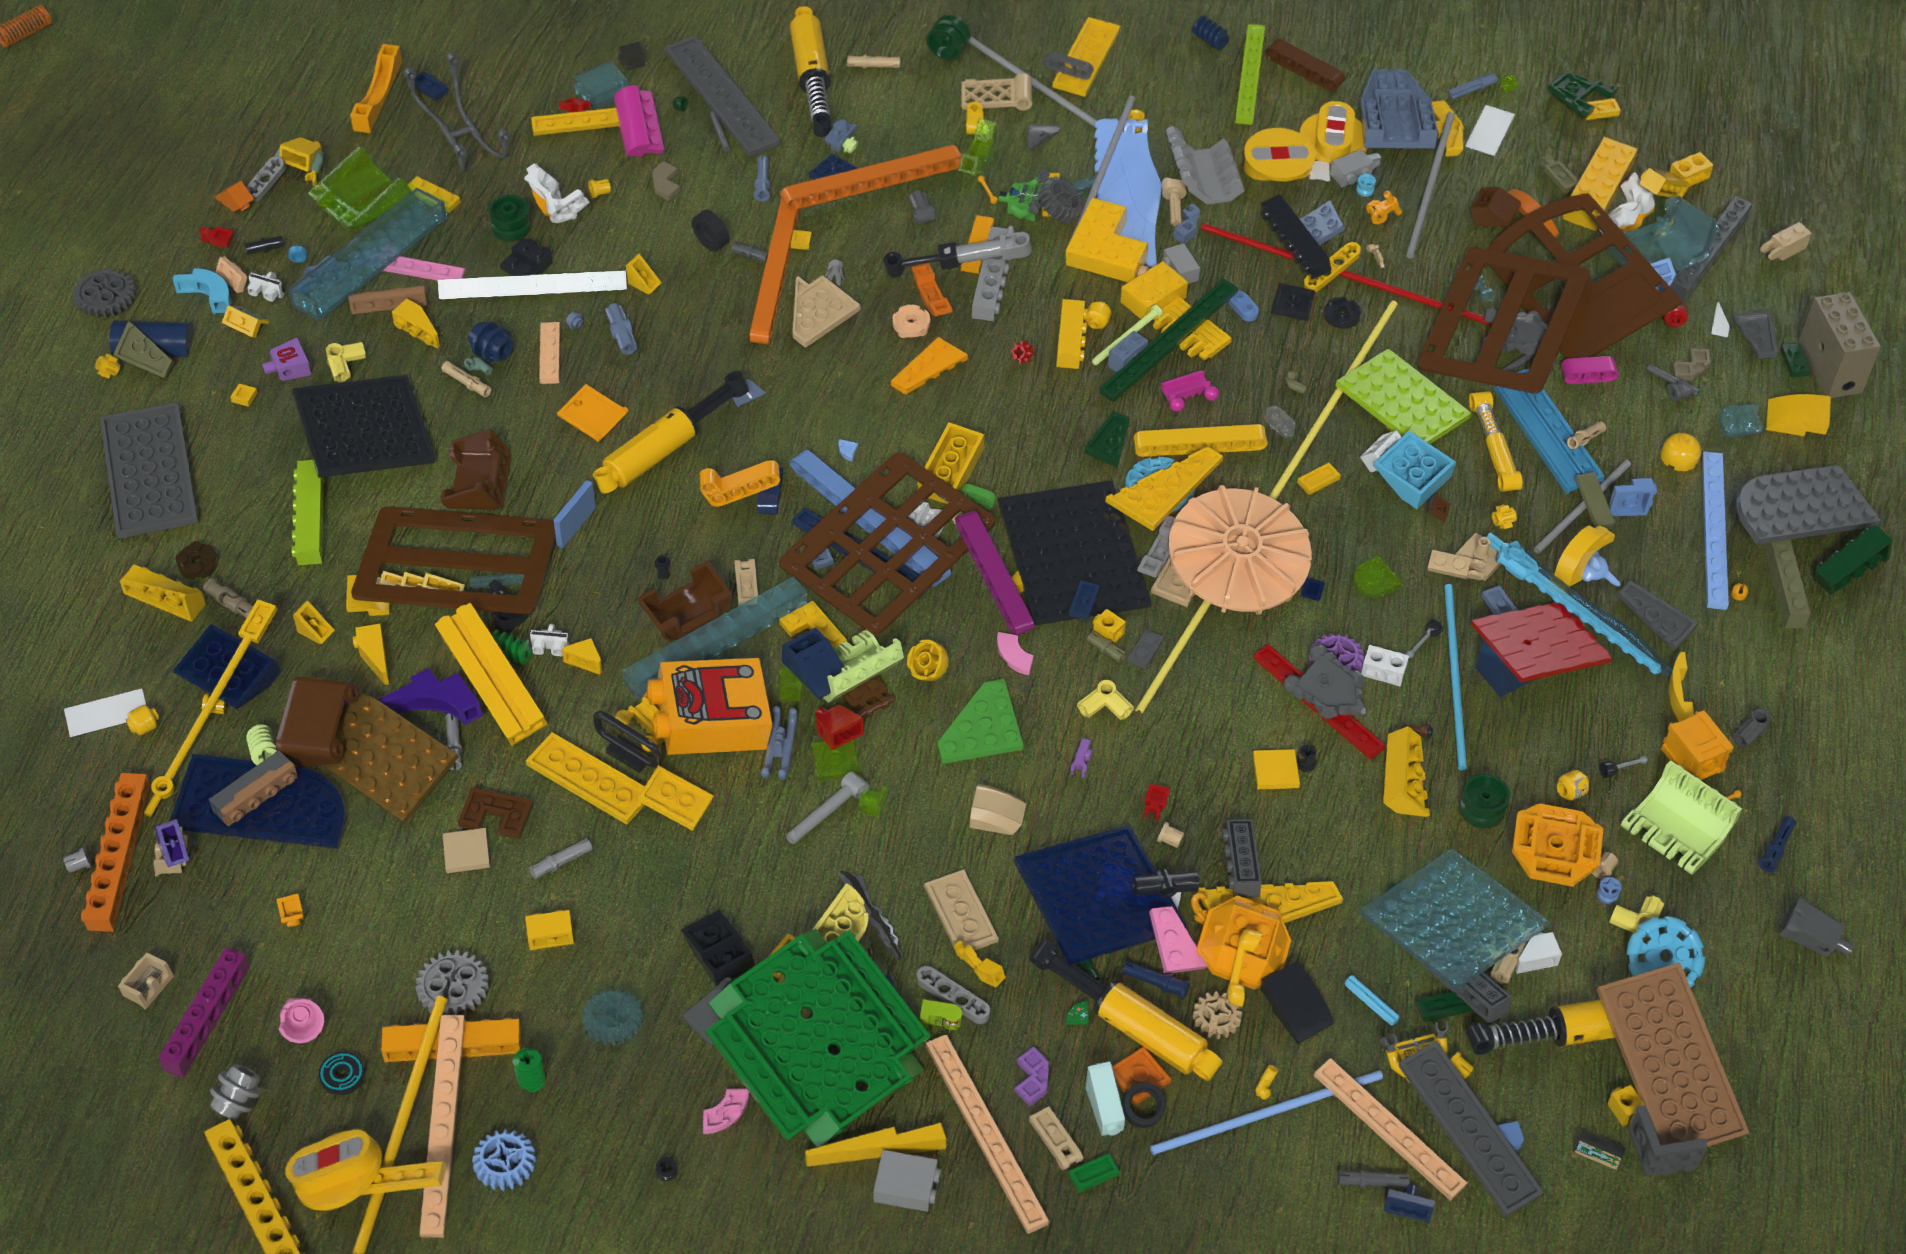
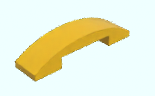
[1669,652,1694,722]

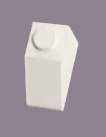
[1515,932,1562,974]

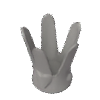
[825,260,844,286]

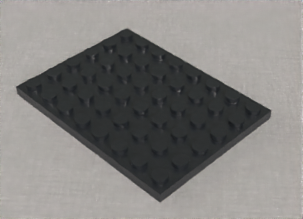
[998,481,1151,626]

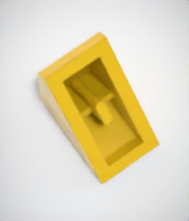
[626,253,662,294]
[293,600,335,644]
[562,638,602,675]

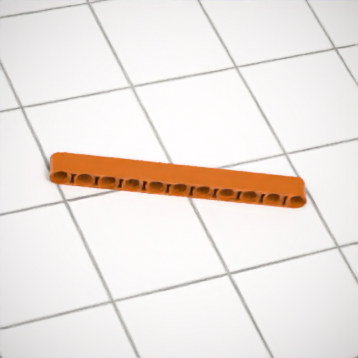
[780,145,965,210]
[750,198,800,345]

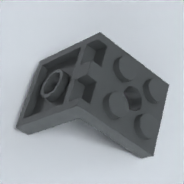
[1628,1105,1708,1176]

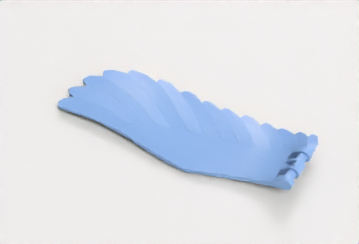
[1095,119,1162,267]

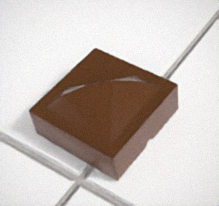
[1427,495,1451,521]

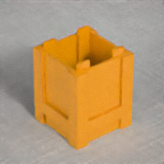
[1661,710,1734,780]

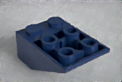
[782,628,845,700]

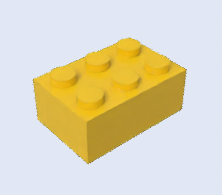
[1120,261,1188,319]

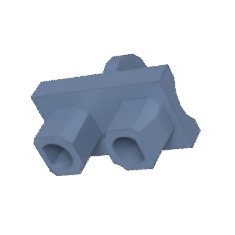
[825,119,857,152]

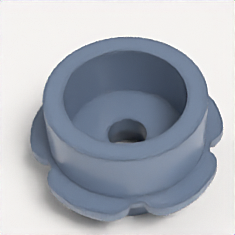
[566,311,583,329]

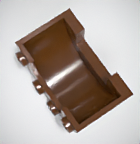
[637,561,732,643]

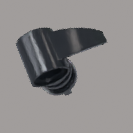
[489,580,530,634]

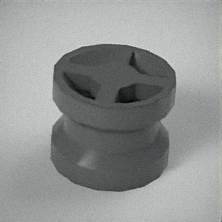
[1667,380,1691,402]

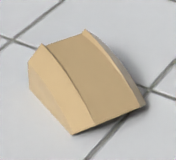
[970,784,1026,835]

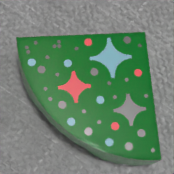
[1066,1001,1089,1025]

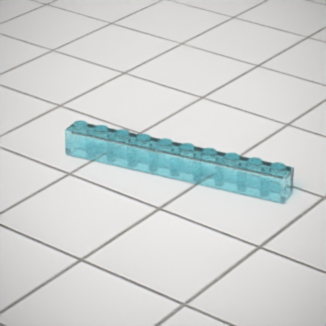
[622,576,808,699]

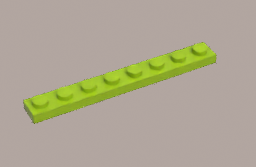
[1235,24,1265,125]

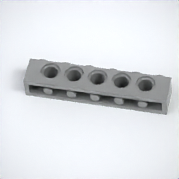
[972,226,1011,321]

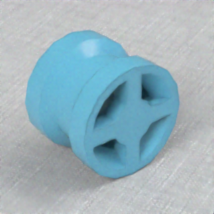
[1356,174,1376,197]

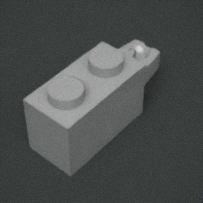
[1330,149,1381,187]

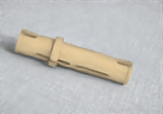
[847,55,900,69]
[441,361,492,398]
[1567,421,1606,449]

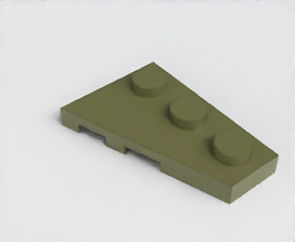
[113,321,174,379]

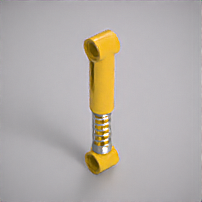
[1469,391,1523,492]

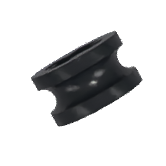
[656,1157,677,1181]

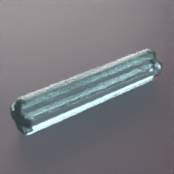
[469,573,524,588]

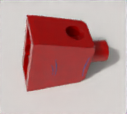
[815,705,864,750]

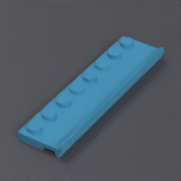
[1492,368,1605,494]

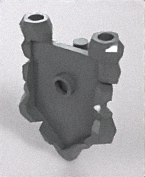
[1482,308,1548,355]
[1283,644,1367,719]

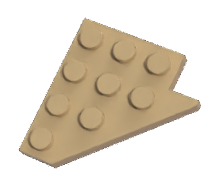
[793,275,861,348]

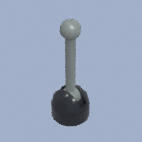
[1406,619,1443,658]
[1599,756,1648,778]

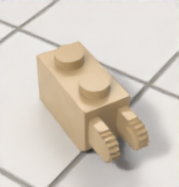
[1760,222,1812,261]

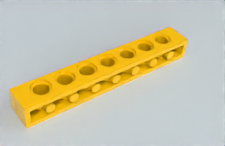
[204,1119,305,1254]

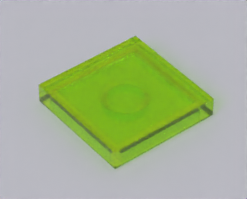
[811,740,859,781]

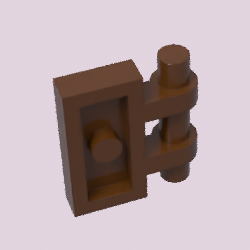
[842,675,895,717]

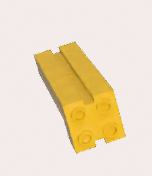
[435,603,548,746]

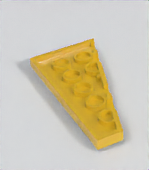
[1105,446,1223,531]
[1197,881,1343,923]

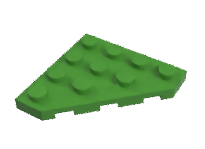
[937,679,1024,764]

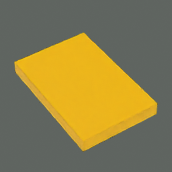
[637,765,714,831]

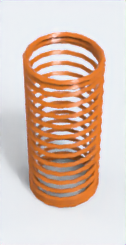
[0,5,52,48]

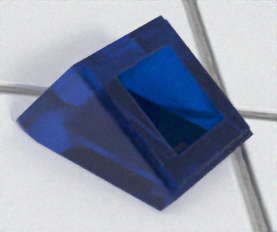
[1300,577,1326,602]

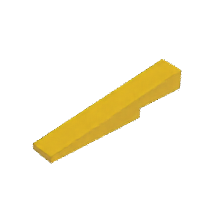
[805,1123,946,1167]

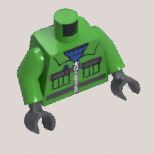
[999,169,1050,221]

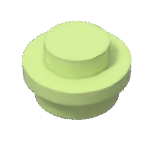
[842,137,858,154]

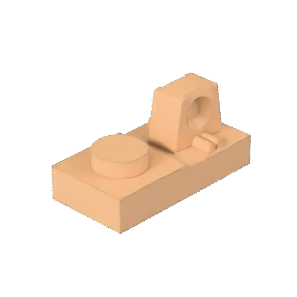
[215,257,248,293]

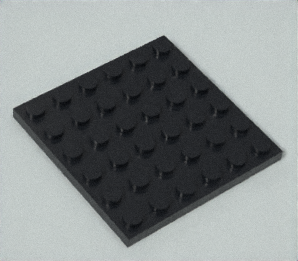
[292,375,435,478]

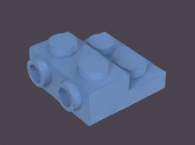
[1608,478,1657,516]

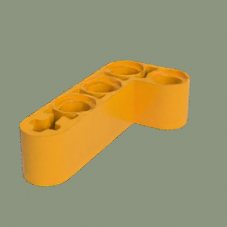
[699,460,780,507]

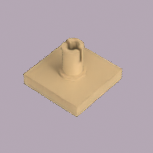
[1455,532,1501,581]

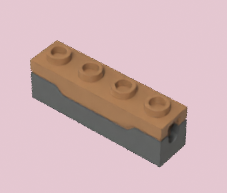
[209,750,298,827]

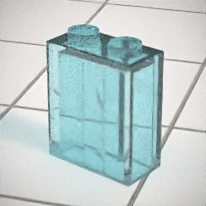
[573,61,629,110]

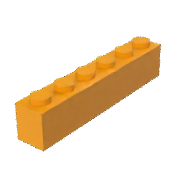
[381,1018,521,1062]

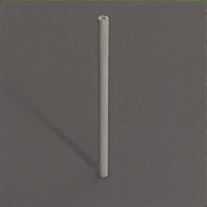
[1534,460,1631,554]

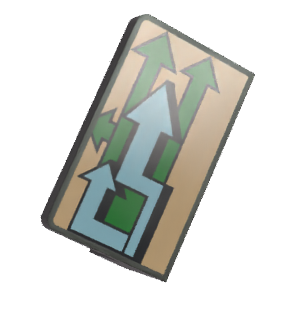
[1573,1130,1626,1171]

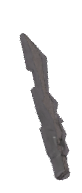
[838,870,903,960]

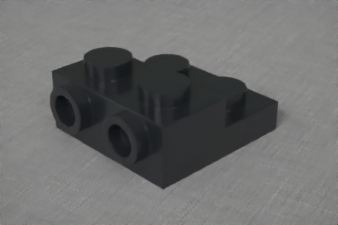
[500,238,553,276]

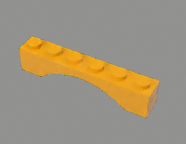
[350,44,402,133]

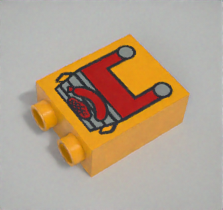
[647,658,772,755]

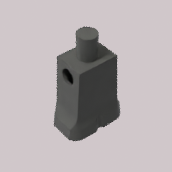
[1778,895,1854,957]

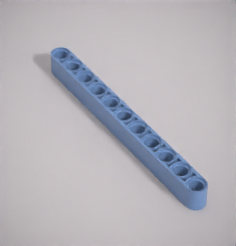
[790,450,951,587]

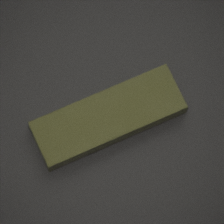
[1575,472,1615,528]

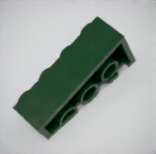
[1814,524,1893,595]

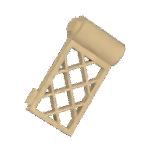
[962,73,1032,110]

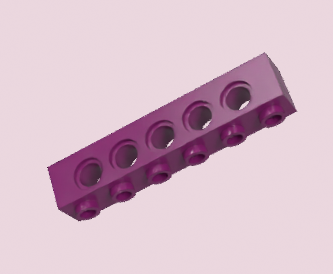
[158,947,250,1078]

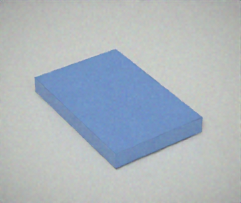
[553,480,596,548]

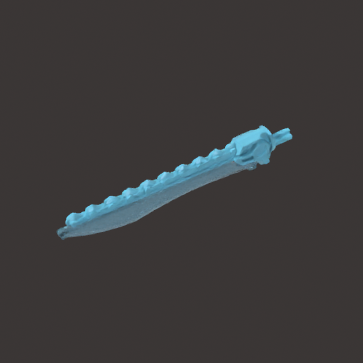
[1487,532,1673,676]

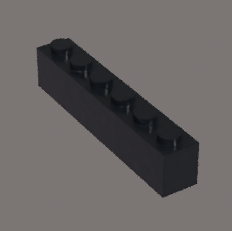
[1260,194,1332,280]

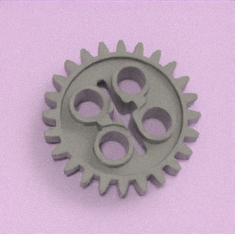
[415,950,489,1015]

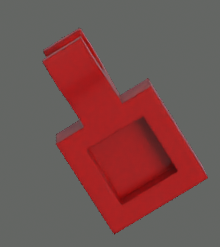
[199,226,234,248]

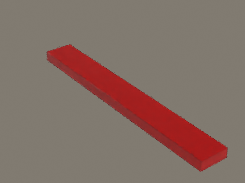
[1253,644,1386,761]

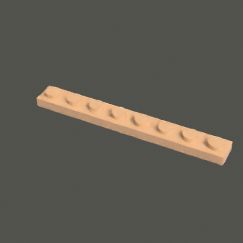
[1314,1058,1467,1201]

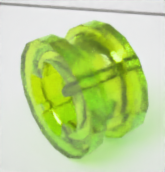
[1501,74,1518,92]

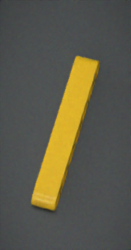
[1133,424,1268,457]

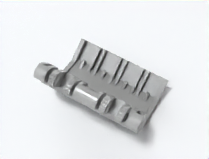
[1166,126,1245,204]

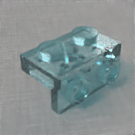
[1718,404,1764,438]

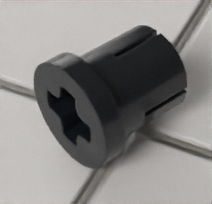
[1296,745,1317,772]

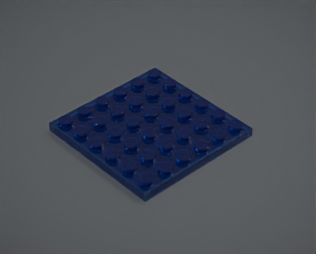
[1014,825,1187,965]

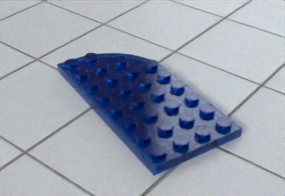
[170,754,346,849]

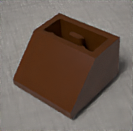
[1470,187,1522,227]

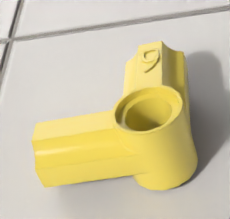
[326,342,366,383]
[1077,680,1134,720]
[1609,896,1664,941]

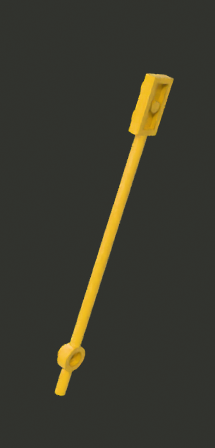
[144,599,278,817]

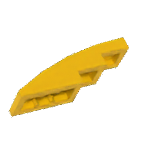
[379,571,465,591]

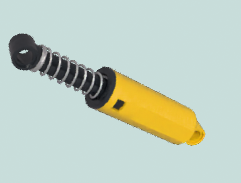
[790,7,831,137]
[1466,999,1615,1055]

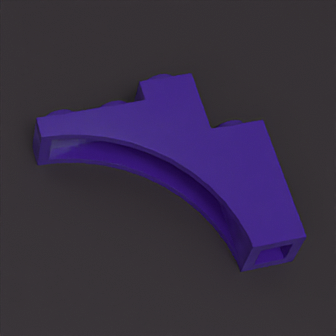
[378,668,483,725]

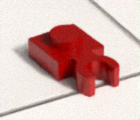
[559,97,591,113]
[1144,783,1170,821]

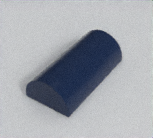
[109,320,194,357]

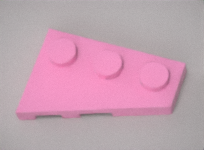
[1149,906,1207,974]

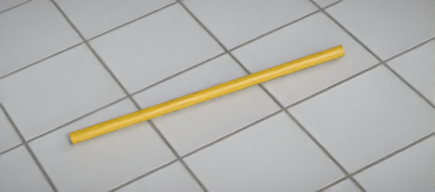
[353,996,447,1254]

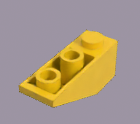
[392,298,440,349]

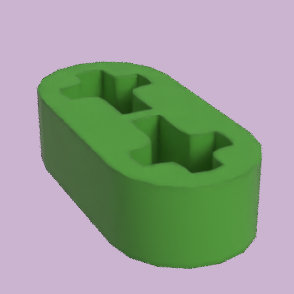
[960,484,997,509]

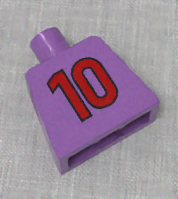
[262,338,311,381]

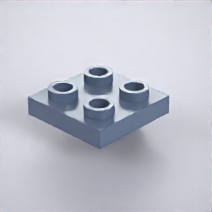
[1300,201,1346,245]

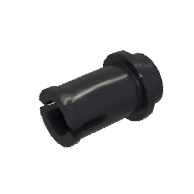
[654,555,671,580]

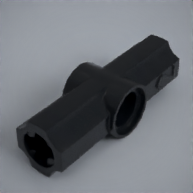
[1132,869,1199,898]

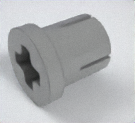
[63,847,92,873]

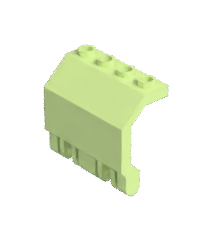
[823,630,904,703]
[1620,760,1742,875]

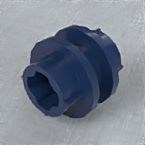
[468,321,513,363]

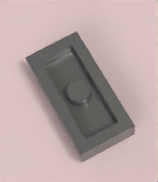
[1128,629,1164,670]

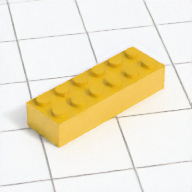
[1563,137,1638,231]

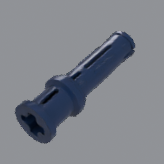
[1758,816,1797,872]
[1122,960,1190,1000]

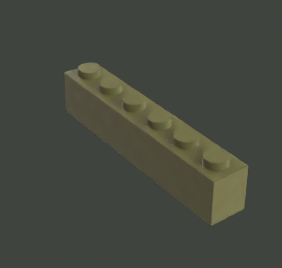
[1762,540,1810,629]

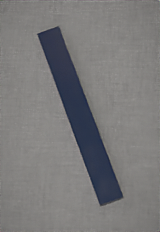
[792,508,926,599]

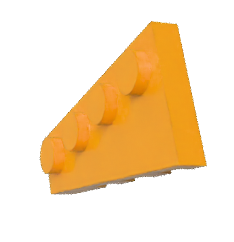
[891,337,968,394]

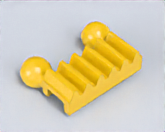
[615,696,665,752]

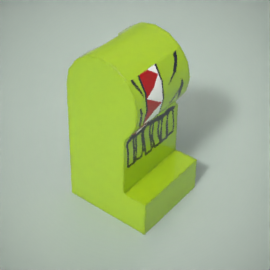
[920,999,962,1030]

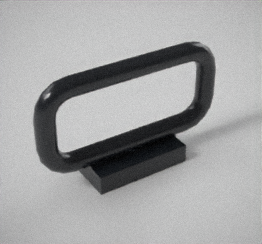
[593,711,662,773]

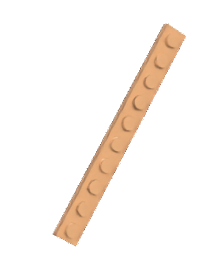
[420,1015,465,1237]
[926,1034,1049,1234]

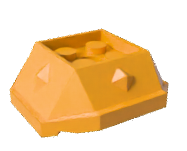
[1512,803,1604,887]
[1195,896,1291,989]

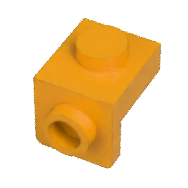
[276,894,305,927]

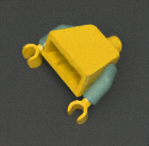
[273,138,323,187]

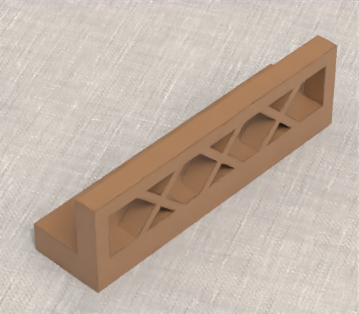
[349,286,427,314]

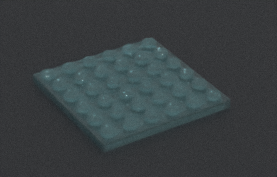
[1360,849,1549,990]

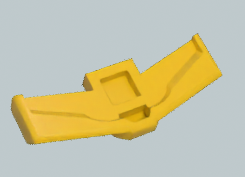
[1431,100,1464,157]

